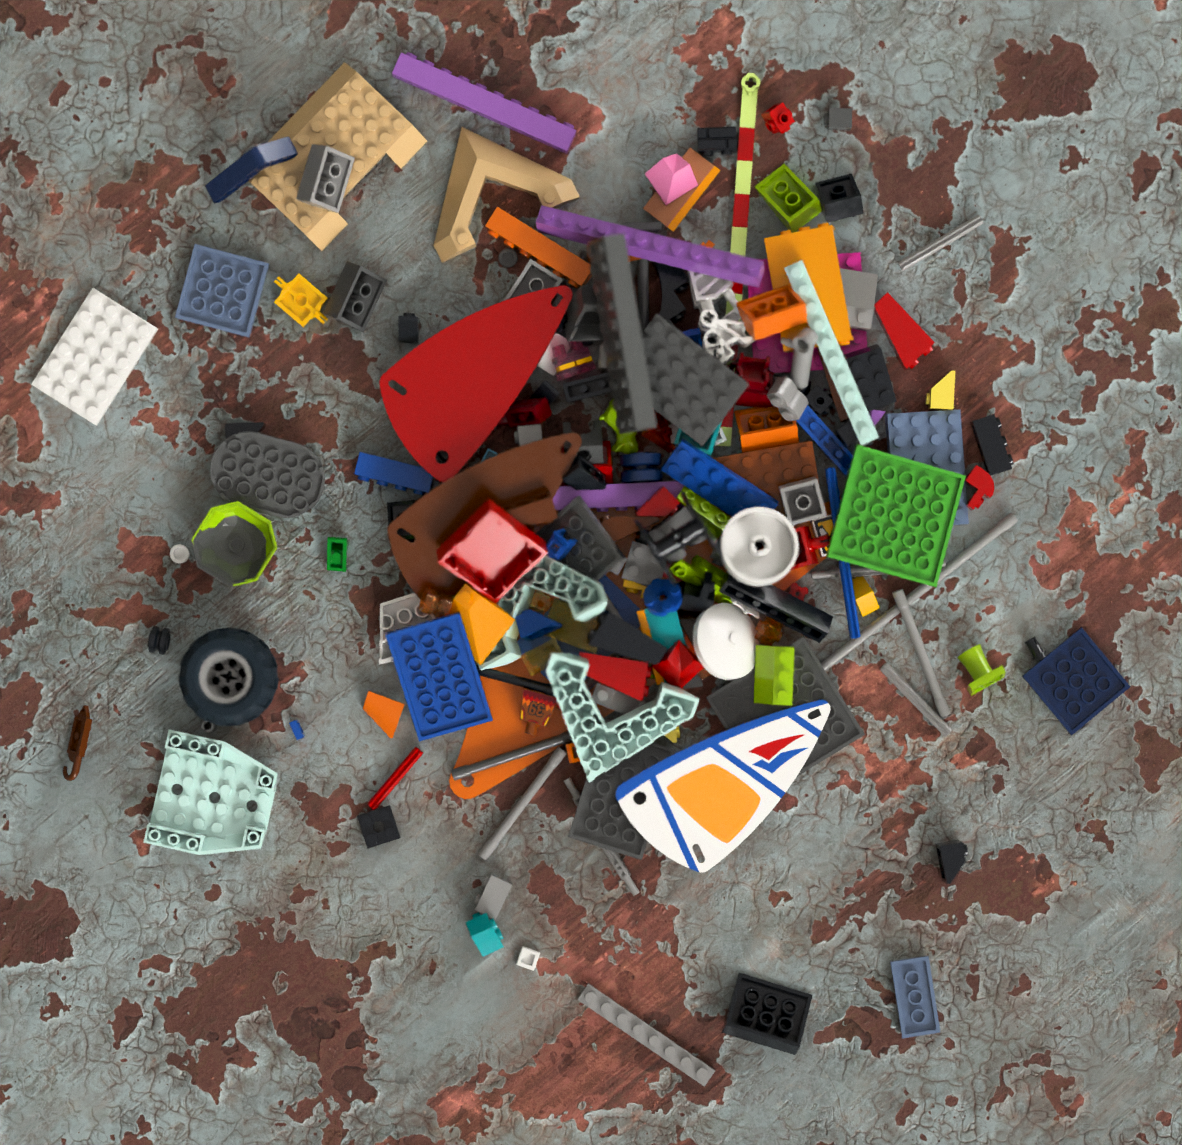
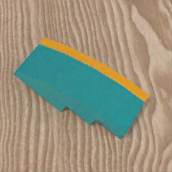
[636,609,686,685]

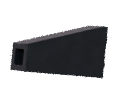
[586,611,667,665]

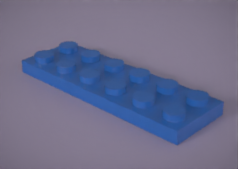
[661,438,779,517]

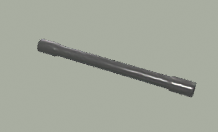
[451,731,573,781]

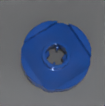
[643,578,682,616]

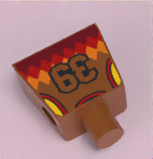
[520,688,557,736]

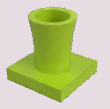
[957,644,1006,696]

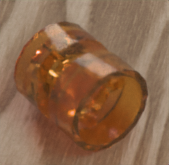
[419,588,453,618]

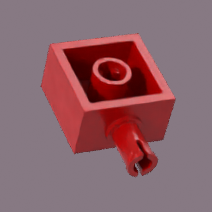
[790,526,830,570]

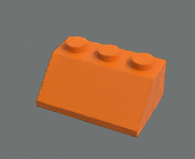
[736,285,807,341]
[734,406,799,452]

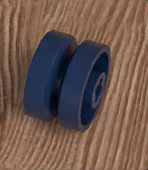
[620,452,663,483]

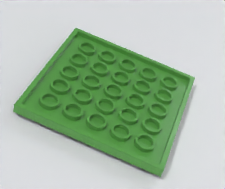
[826,444,966,587]

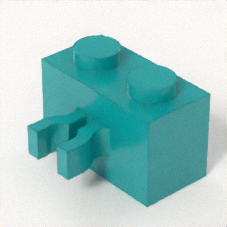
[465,912,504,957]

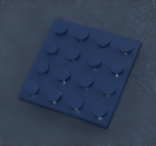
[1022,627,1131,735]

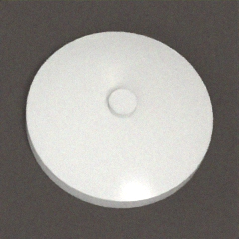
[693,603,760,680]

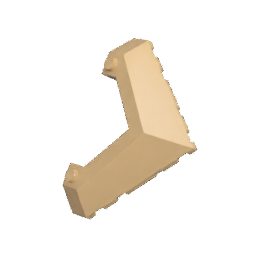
[434,127,580,263]

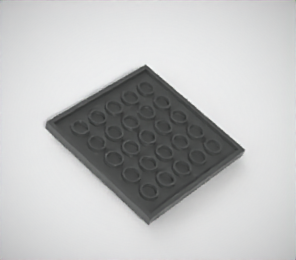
[706,636,865,776]

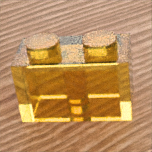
[521,638,563,676]

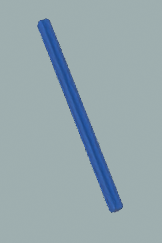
[825,467,860,639]

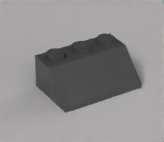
[323,261,387,332]

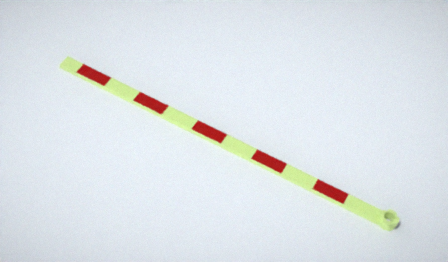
[717,73,760,447]

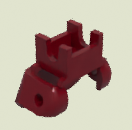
[726,352,775,408]

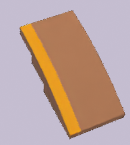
[643,147,721,232]

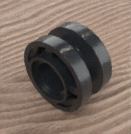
[148,626,171,655]

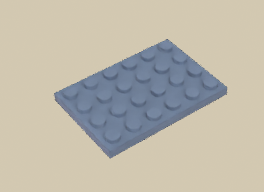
[885,410,969,525]

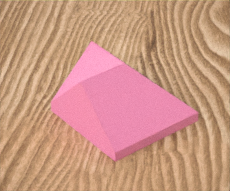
[645,153,698,205]

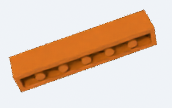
[485,207,592,289]

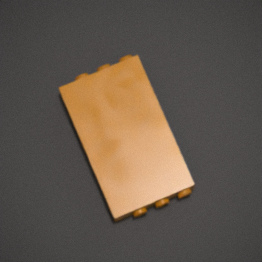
[764,223,854,353]

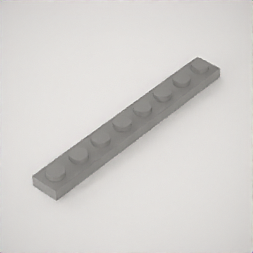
[577,983,715,1087]

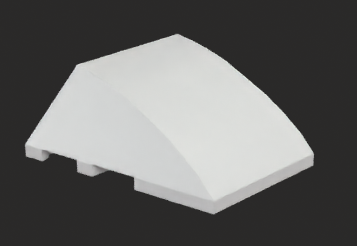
[379,593,436,665]

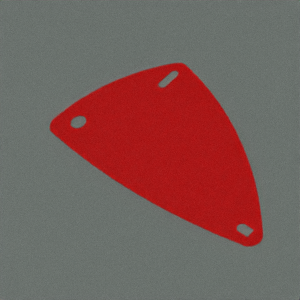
[379,285,573,482]

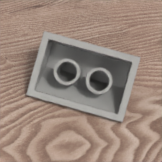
[296,144,355,213]

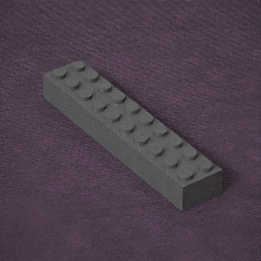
[587,233,657,434]

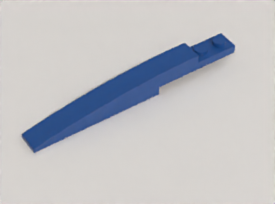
[796,405,853,479]

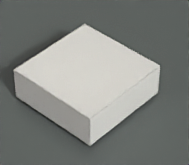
[516,946,540,971]

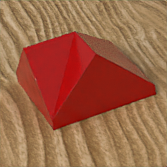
[651,639,704,688]

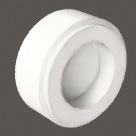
[170,544,190,564]

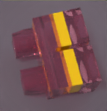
[551,341,596,382]

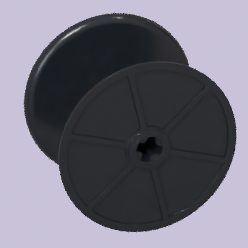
[634,491,723,587]

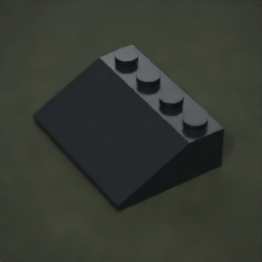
[722,973,813,1055]

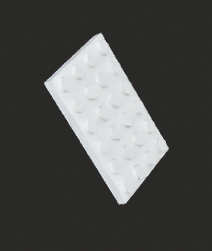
[31,288,158,426]

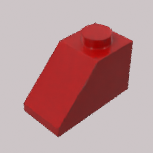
[635,486,680,516]

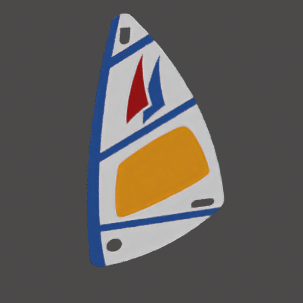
[616,700,830,872]

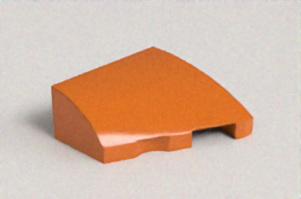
[363,691,405,738]

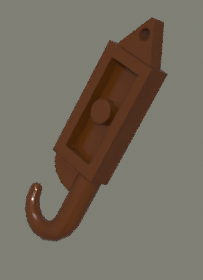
[63,705,92,781]

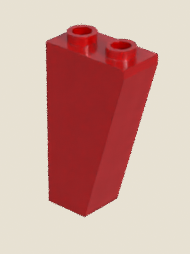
[874,292,935,370]
[579,652,652,701]

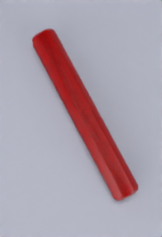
[368,747,423,810]

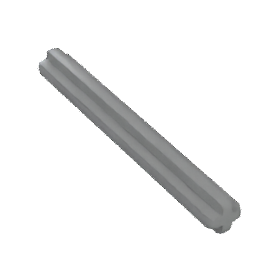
[898,215,984,271]
[880,663,952,736]

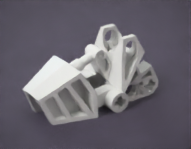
[687,271,755,365]

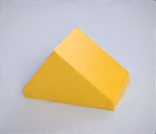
[852,576,880,617]

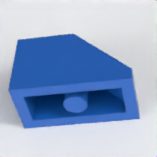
[515,609,562,642]

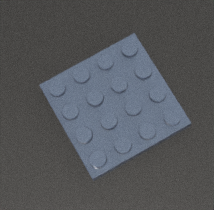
[175,244,269,338]

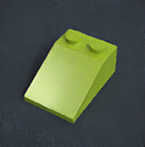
[754,164,823,233]

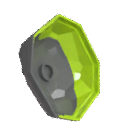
[191,501,277,587]

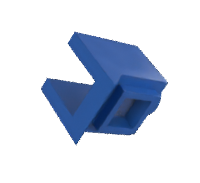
[546,528,577,560]

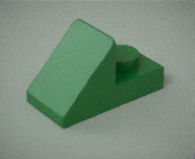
[327,537,349,572]

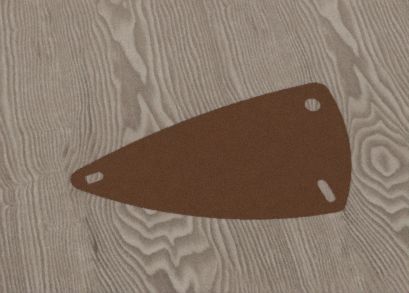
[387,432,582,617]

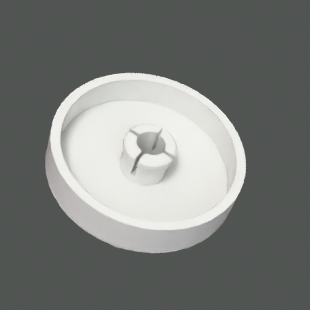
[719,507,799,586]

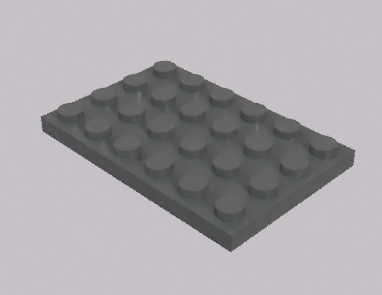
[642,314,749,446]
[568,743,676,860]

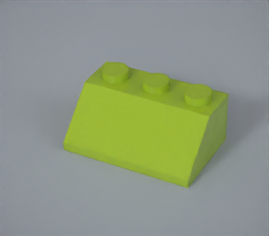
[754,645,794,706]

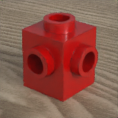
[761,102,795,134]

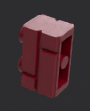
[505,397,552,428]

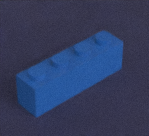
[354,452,434,496]

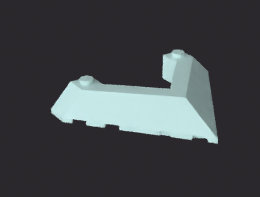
[478,555,608,670]
[546,653,700,782]

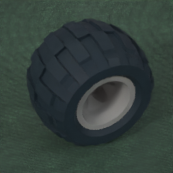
[178,628,279,726]

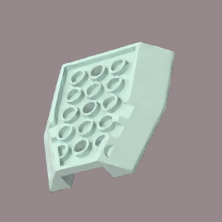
[143,729,278,855]

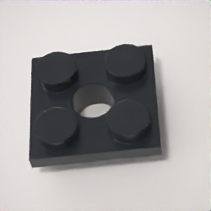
[357,805,401,849]

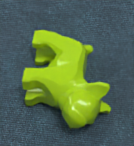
[599,399,638,454]

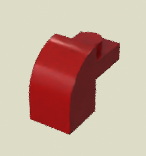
[965,465,994,510]

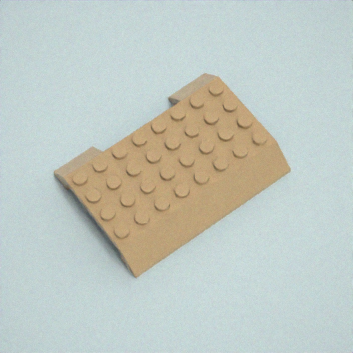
[248,62,427,251]

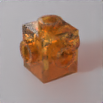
[754,616,784,646]

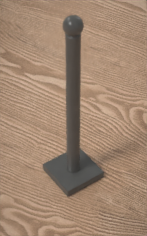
[623,222,662,334]

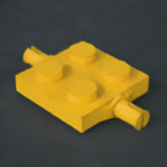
[274,273,328,328]

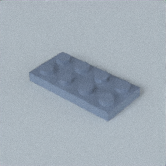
[890,955,941,1038]

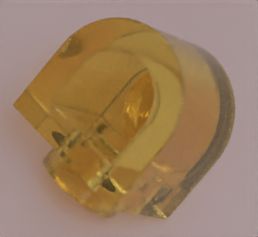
[528,590,553,614]

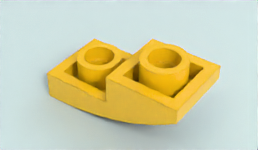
[623,580,660,599]

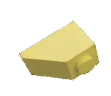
[925,371,955,410]

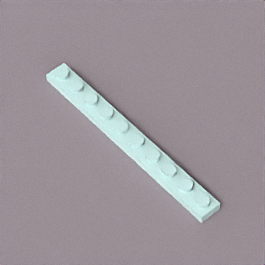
[784,260,879,445]

